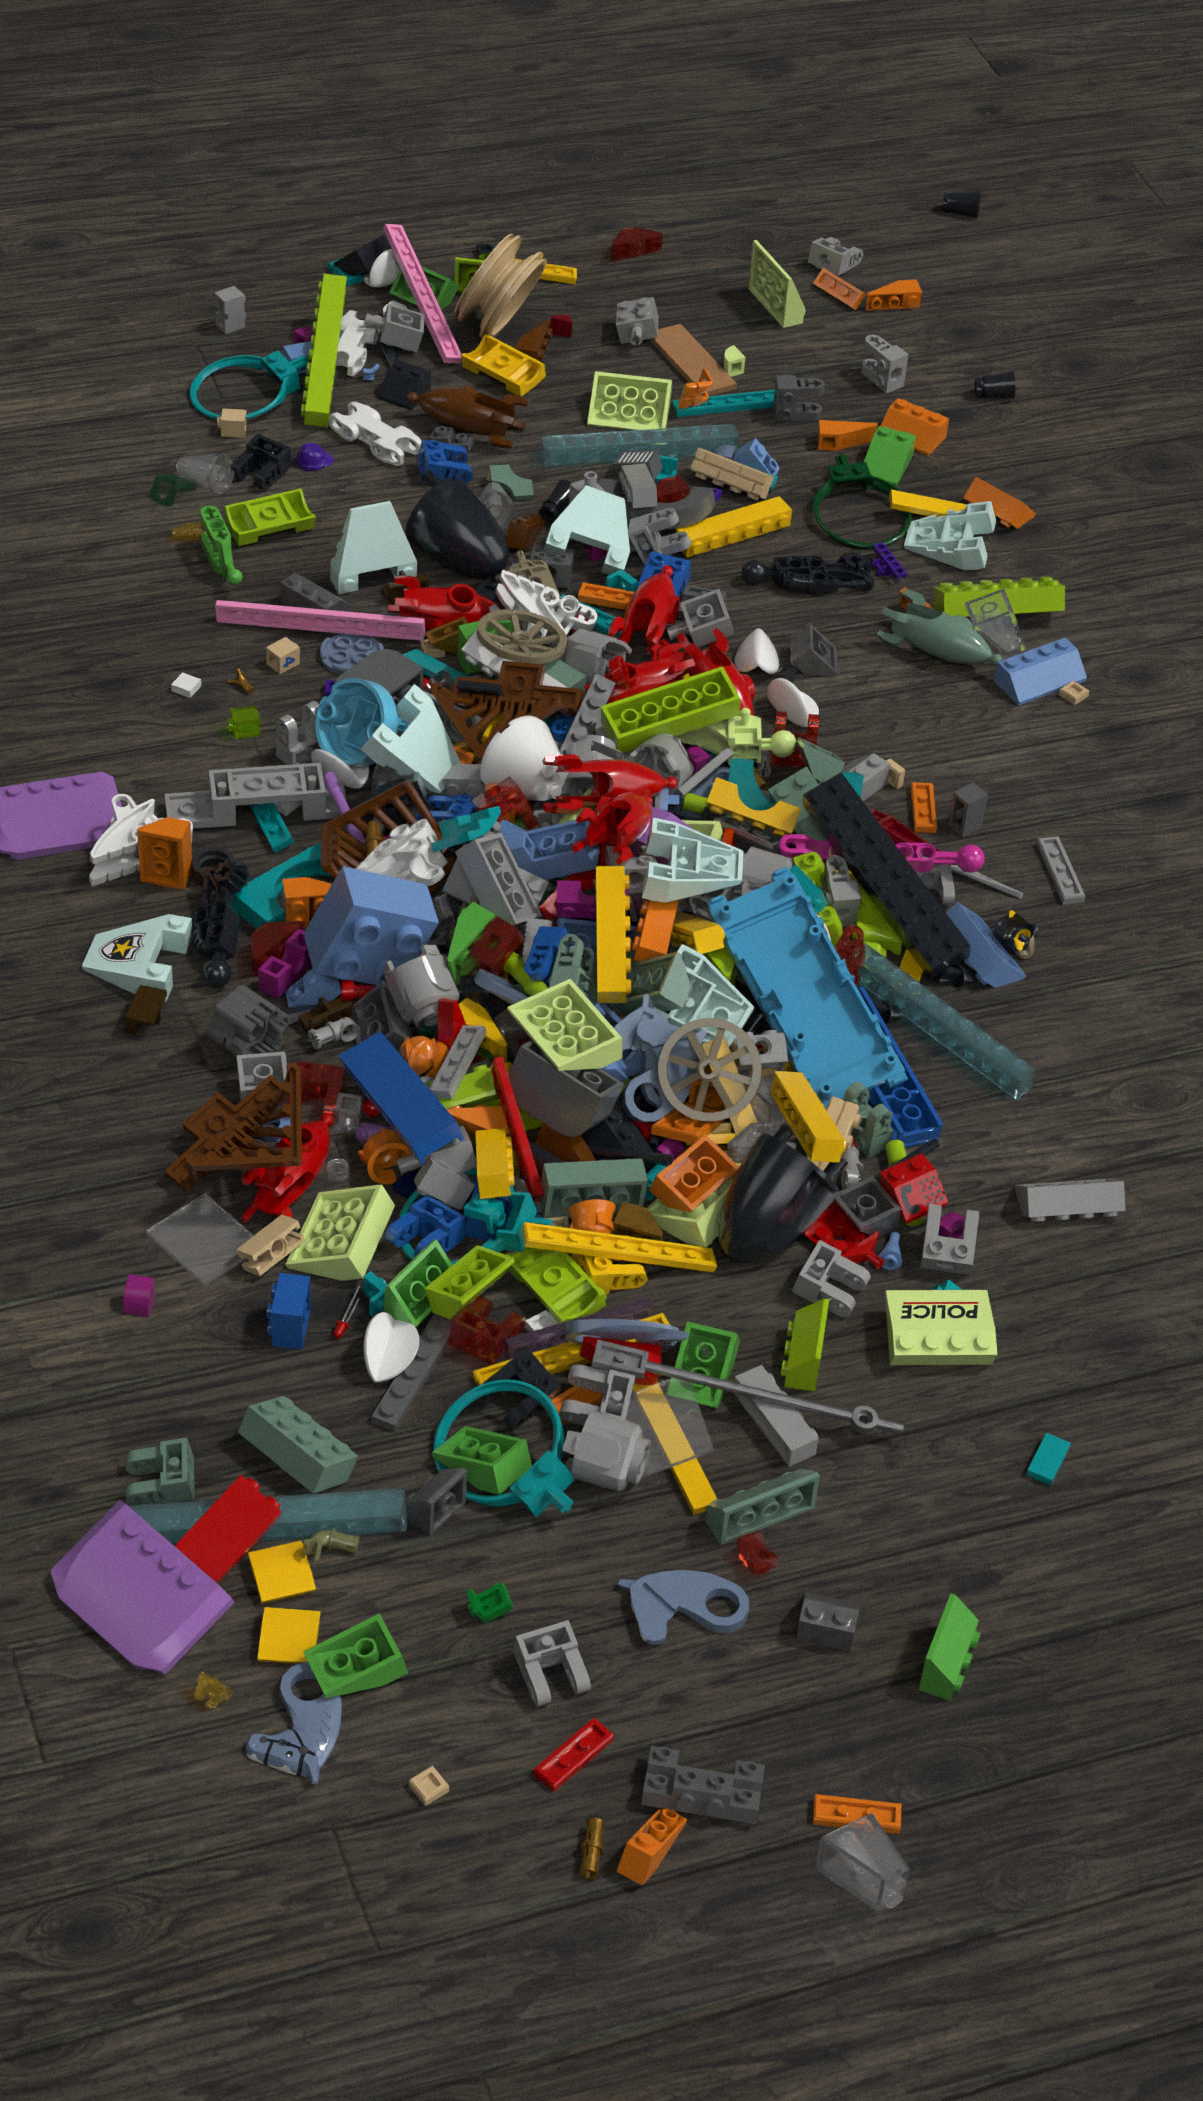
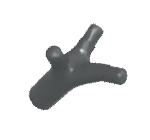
[421,930,451,952]

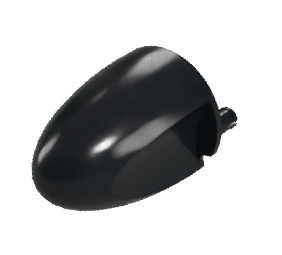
[405,470,509,577]
[718,1123,848,1263]

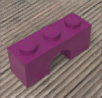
[556,881,628,919]
[258,929,312,999]

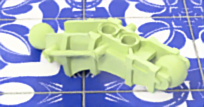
[675,708,797,765]

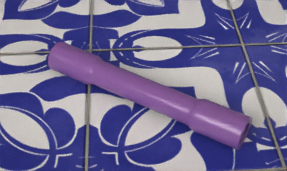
[323,772,365,843]

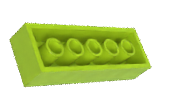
[933,577,1065,617]
[601,666,741,754]

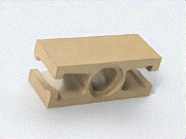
[236,1215,305,1276]

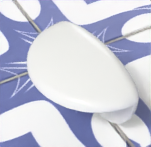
[364,249,400,288]
[734,628,779,674]
[766,678,819,727]
[311,749,369,789]
[364,1312,420,1383]

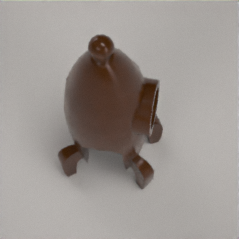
[407,386,528,448]

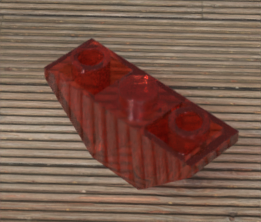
[611,227,663,261]
[251,921,303,976]

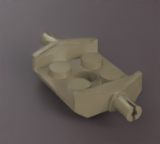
[508,550,561,611]

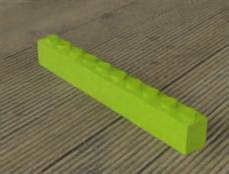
[301,274,347,427]

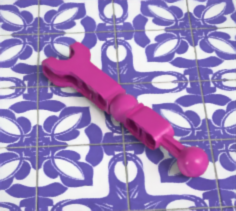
[779,834,985,873]

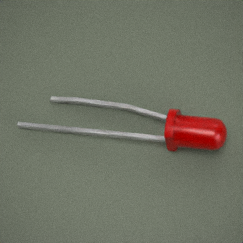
[333,1285,360,1339]

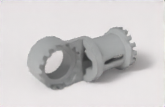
[308,1017,359,1050]
[841,1146,864,1190]

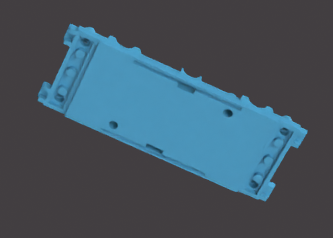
[707,867,908,1109]

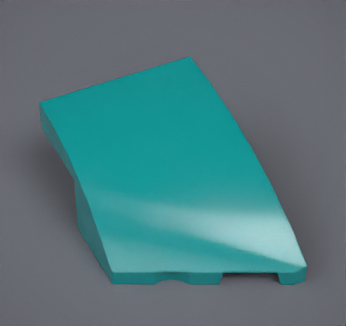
[431,806,501,852]

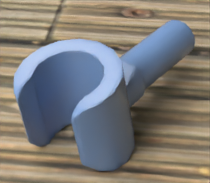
[363,364,380,381]

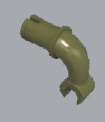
[301,1528,360,1561]

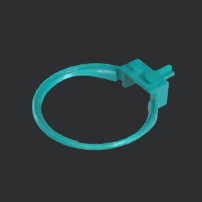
[189,350,308,420]
[398,1169,553,1265]
[433,1380,575,1518]

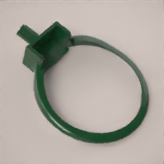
[813,453,912,549]

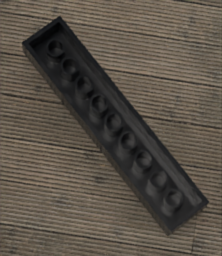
[803,772,971,980]

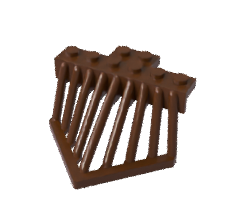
[431,661,583,762]
[321,780,459,894]
[165,1062,302,1193]

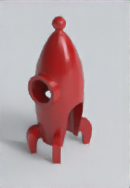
[607,565,680,661]
[387,576,502,631]
[670,628,755,716]
[581,643,695,704]
[542,754,678,814]
[571,792,653,866]
[240,1113,334,1223]

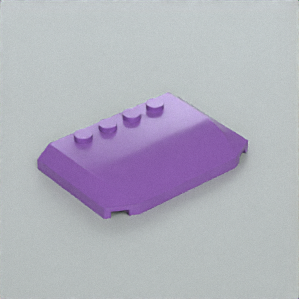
[0,772,122,860]
[50,1500,235,1675]

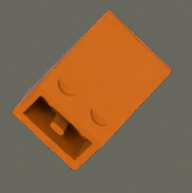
[282,877,332,932]

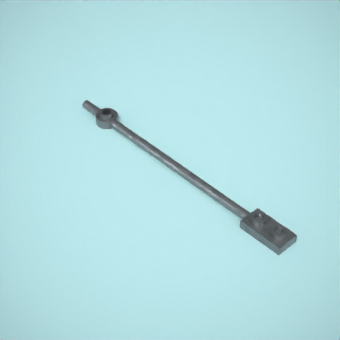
[591,1340,904,1434]

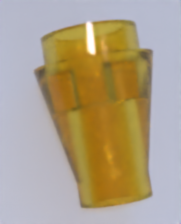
[172,520,203,541]

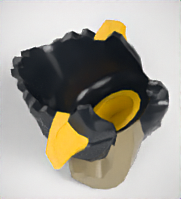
[991,910,1038,959]

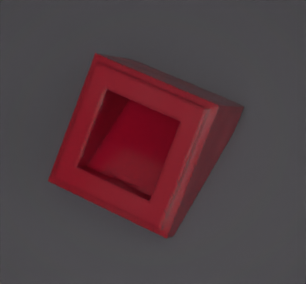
[550,314,573,337]

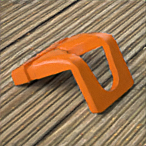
[678,368,713,409]

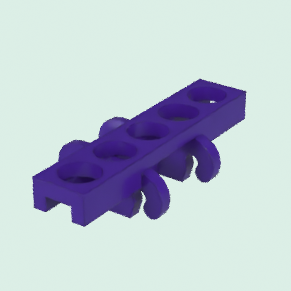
[871,542,907,580]

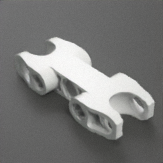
[336,310,381,376]
[329,402,422,466]

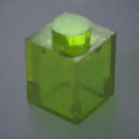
[227,705,261,739]

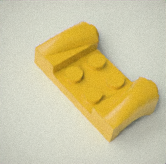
[461,334,546,397]

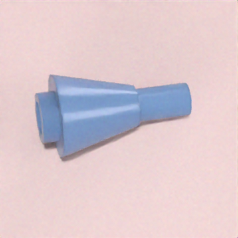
[878,1232,902,1270]

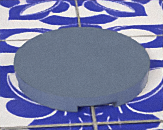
[320,633,384,675]

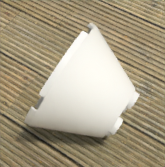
[480,716,569,801]

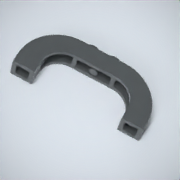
[598,479,716,529]

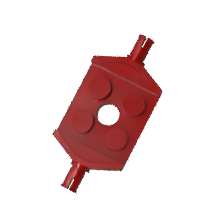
[802,1202,884,1269]

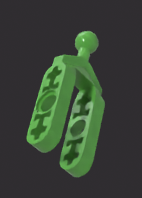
[200,506,243,585]

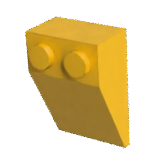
[459,998,507,1064]

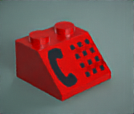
[880,1153,948,1224]

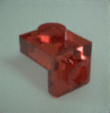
[737,1530,779,1575]

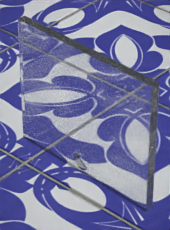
[146,1193,254,1286]
[626,1378,715,1478]

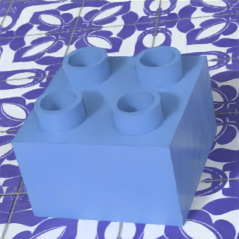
[304,866,439,985]

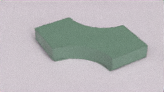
[489,464,534,500]

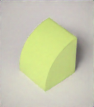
[723,345,745,377]

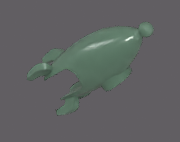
[877,589,1003,666]

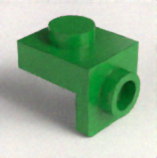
[466,1582,514,1624]

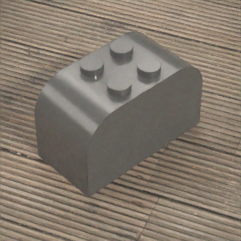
[335,649,423,705]
[508,1040,624,1137]

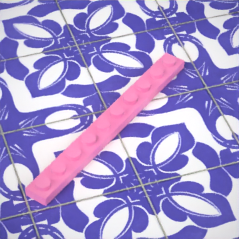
[383,224,462,364]
[215,600,425,641]

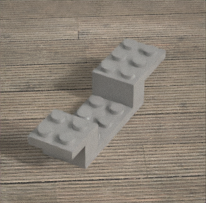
[165,763,346,829]

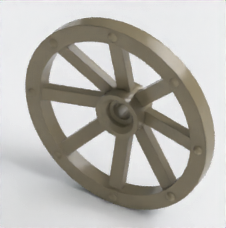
[477,609,567,664]
[658,1018,762,1121]

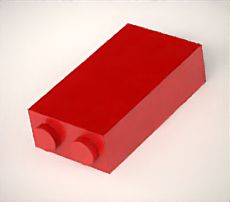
[175,1475,282,1584]

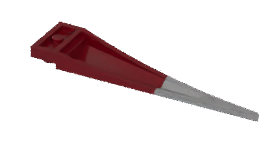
[870,809,1023,899]

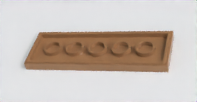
[649,324,737,397]

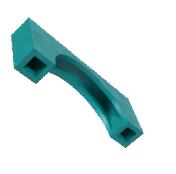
[728,757,864,811]
[232,842,366,938]

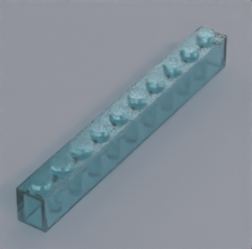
[540,424,739,467]
[845,941,1036,1100]
[130,1488,407,1546]

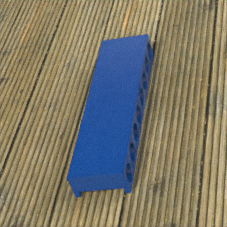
[859,987,943,1148]
[339,1031,464,1165]

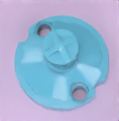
[315,678,409,767]

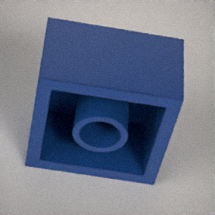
[267,1273,311,1349]

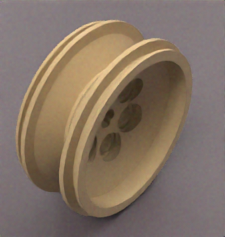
[454,234,547,338]

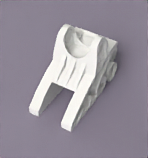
[496,570,597,648]
[89,794,193,886]
[356,819,448,887]

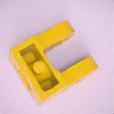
[571,1236,648,1294]

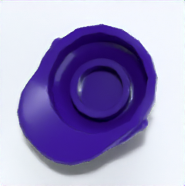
[295,443,333,471]

